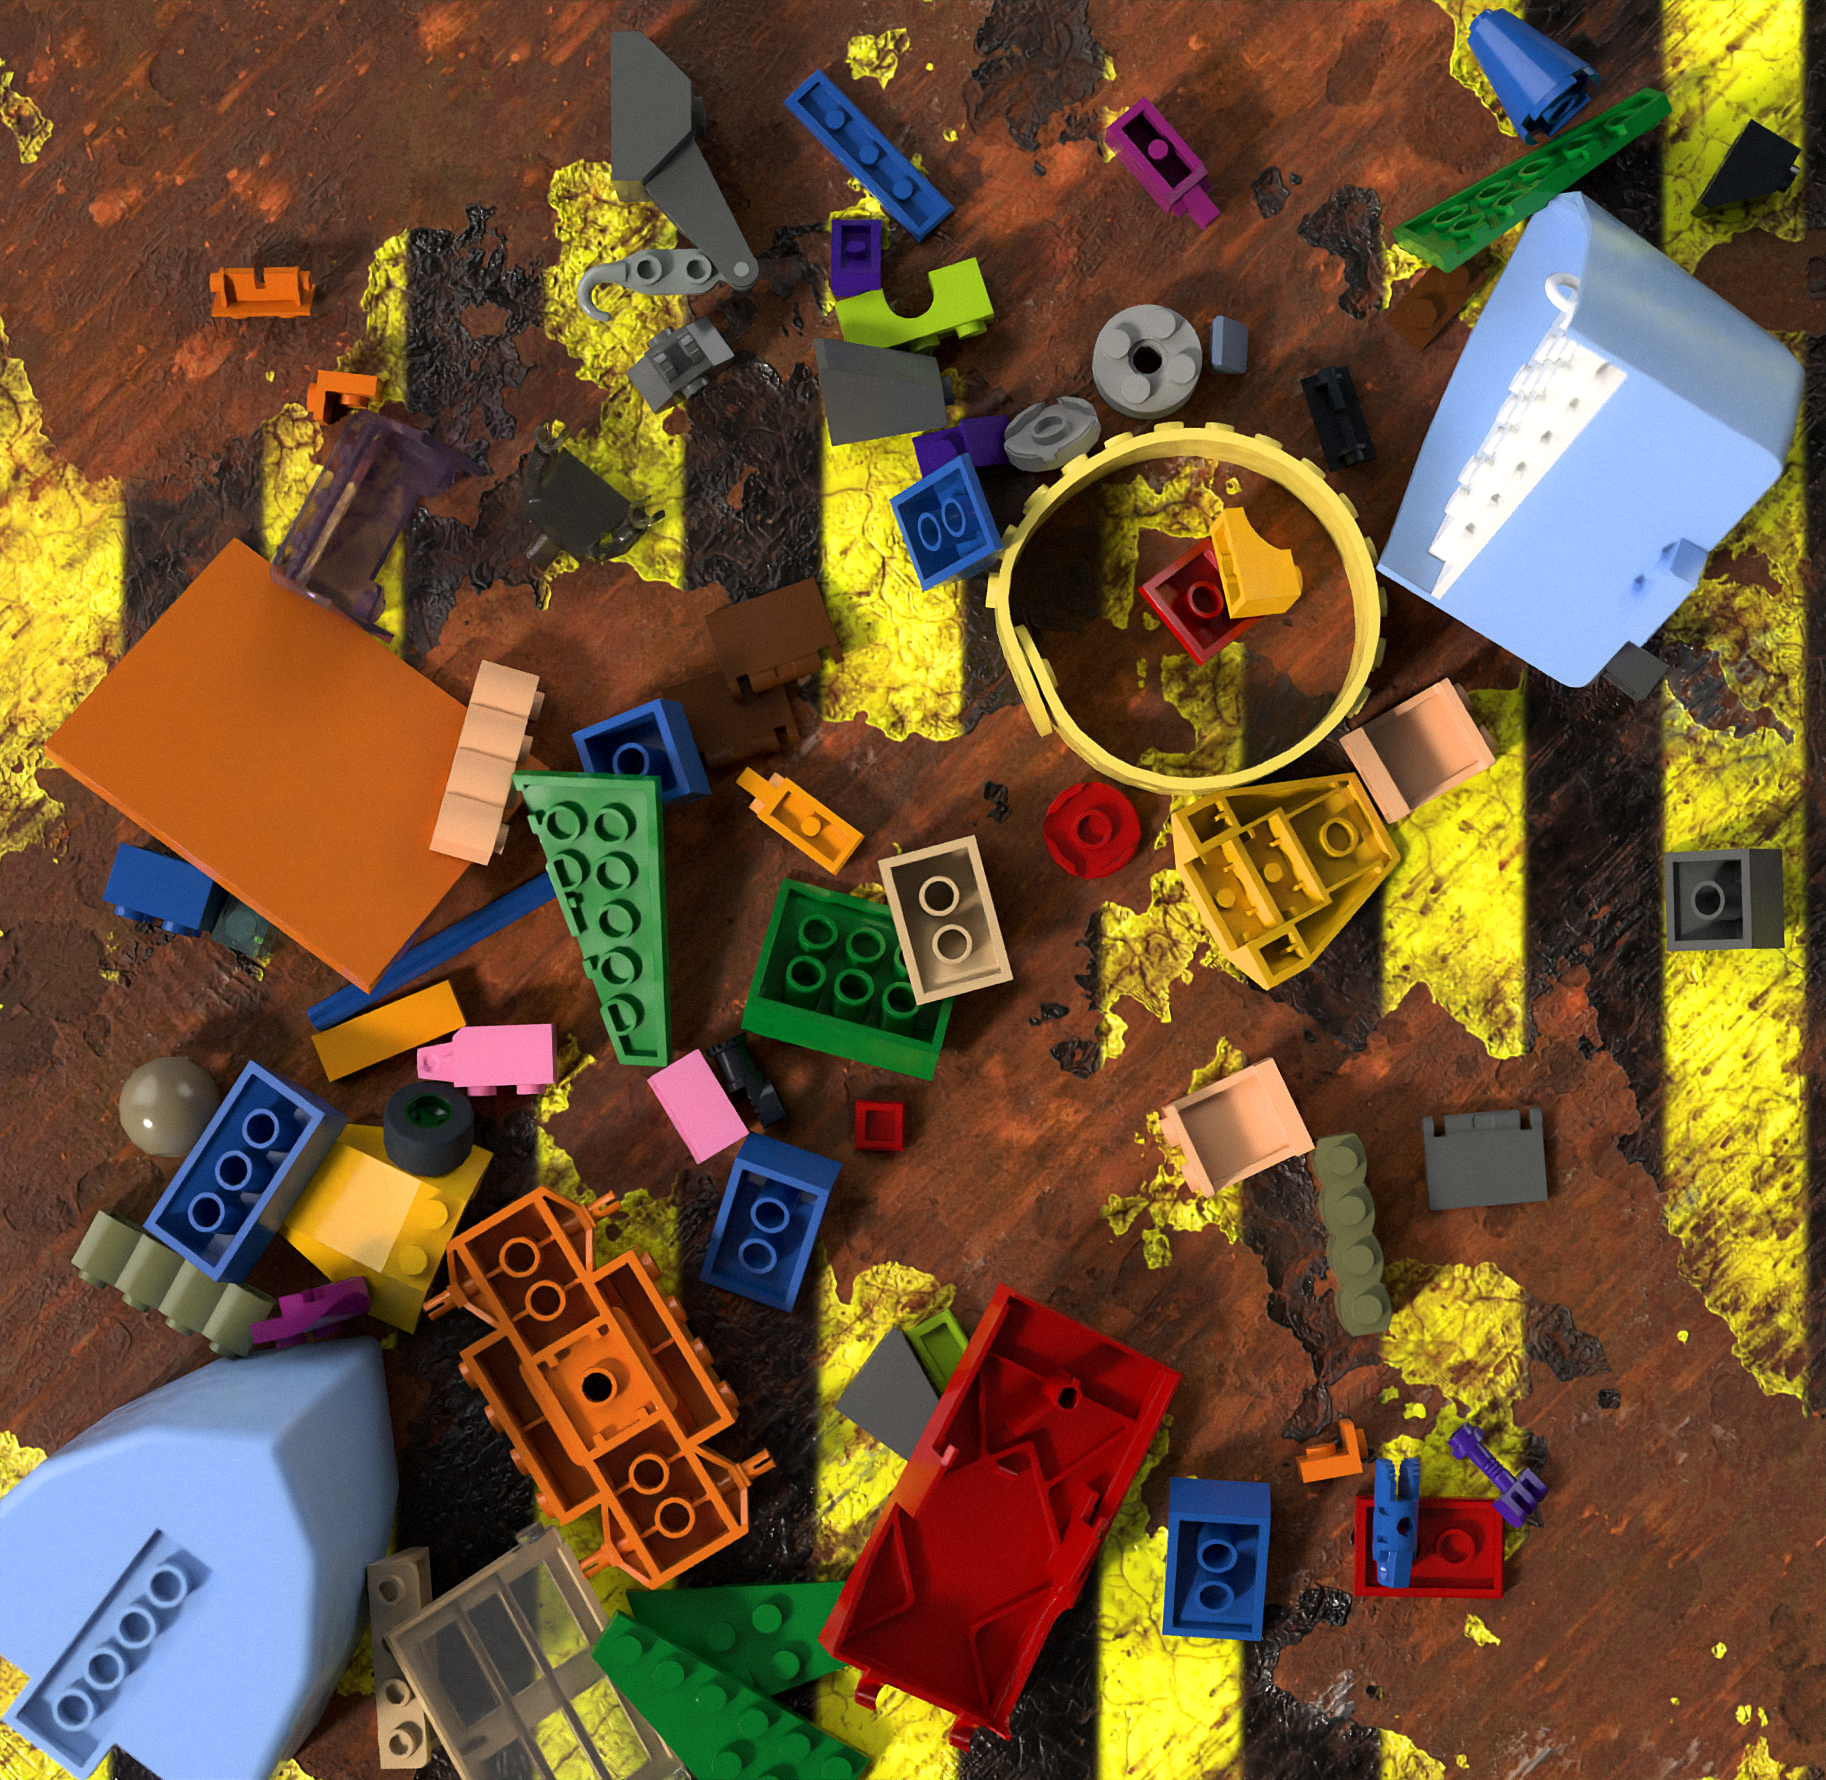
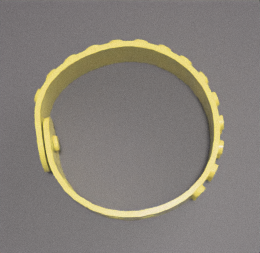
[985,422,1387,796]

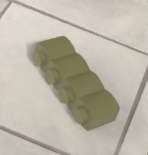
[1310,1131,1392,1337]
[71,1208,279,1360]

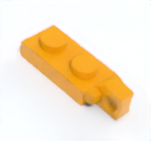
[736,766,865,876]

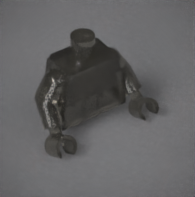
[521,417,665,573]

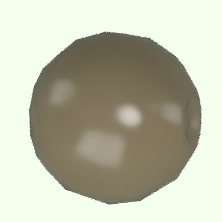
[118,1057,222,1157]

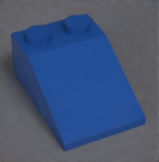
[889,453,1004,592]
[699,1131,843,1313]
[1162,1477,1271,1641]

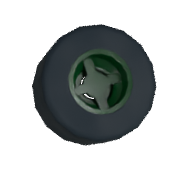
[384,1081,474,1176]

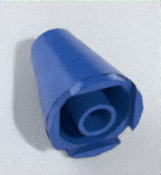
[1467,8,1601,146]

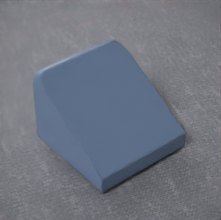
[1209,316,1248,375]

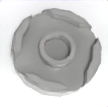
[1003,396,1101,472]

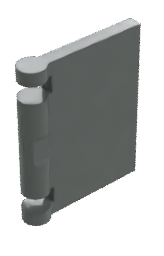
[1421,1107,1548,1210]

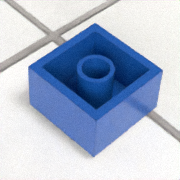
[572,698,712,814]
[102,842,230,938]

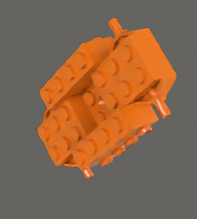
[423,1184,777,1590]

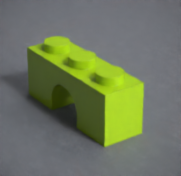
[835,257,994,354]

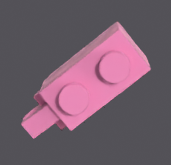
[417,1024,558,1096]

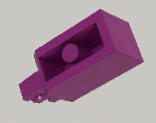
[1104,96,1221,231]

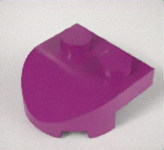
[250,1275,371,1349]

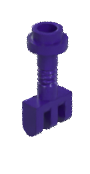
[1446,1422,1548,1528]

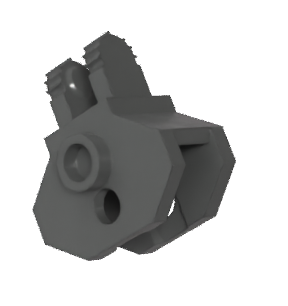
[626,316,736,415]

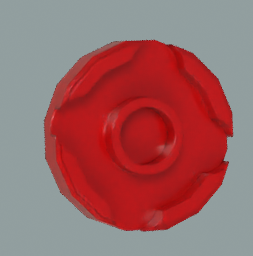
[1043,782,1141,880]

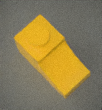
[1209,507,1303,619]

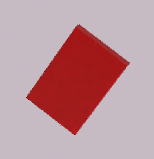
[1353,1494,1505,1599]

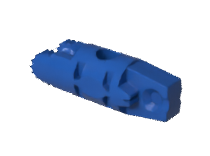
[1372,1458,1420,1588]

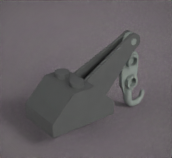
[577,31,760,322]

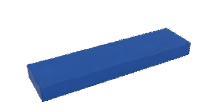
[784,68,954,245]

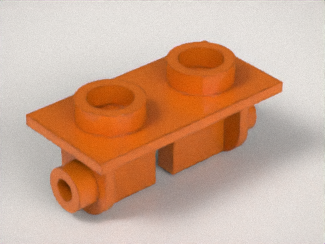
[210,266,316,319]

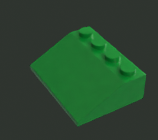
[741,877,955,1081]

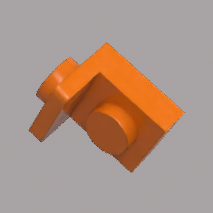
[307,370,385,426]
[1295,1418,1368,1483]

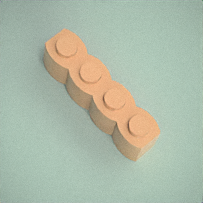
[429,660,545,866]

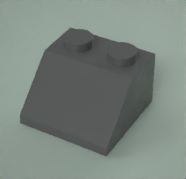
[1664,848,1785,951]

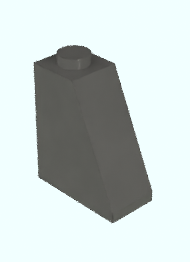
[813,338,954,447]
[834,1323,941,1462]

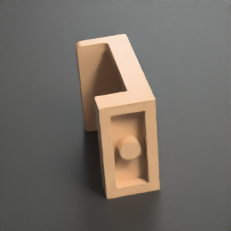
[1339,678,1497,824]
[1158,1057,1315,1199]

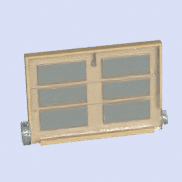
[383,1522,692,1780]

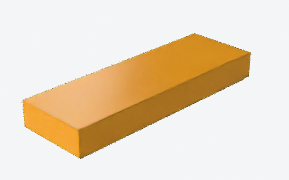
[311,980,468,1082]

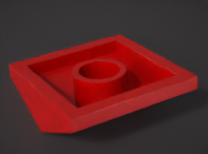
[1138,536,1266,666]

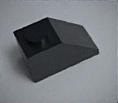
[1690,119,1802,218]

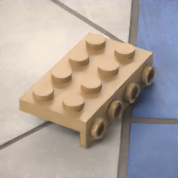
[367,1546,443,1769]

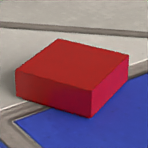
[855,1100,906,1151]

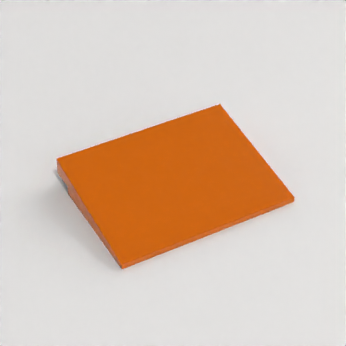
[43,537,550,995]

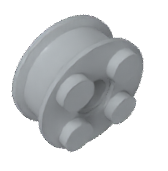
[1092,304,1202,420]

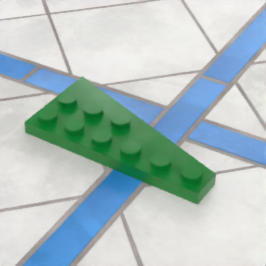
[1392,87,1673,274]
[511,769,673,1067]
[625,1579,849,1696]
[590,1609,870,1780]

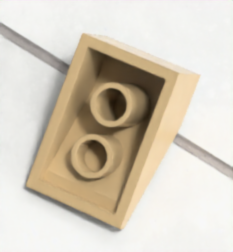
[877,835,1014,1005]

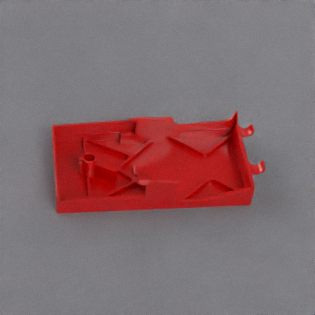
[817,1282,1183,1753]

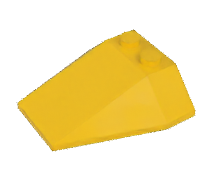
[1171,772,1402,990]
[278,1124,494,1334]

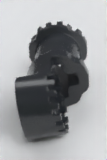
[705,1032,789,1129]

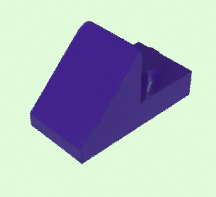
[831,219,881,297]
[912,415,1013,479]

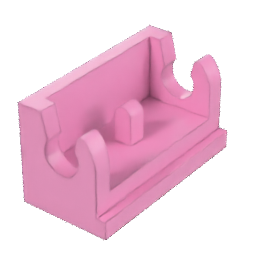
[647,1049,749,1164]

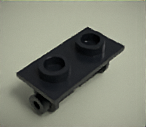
[1300,365,1377,473]

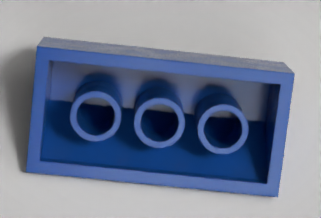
[143,1060,350,1284]

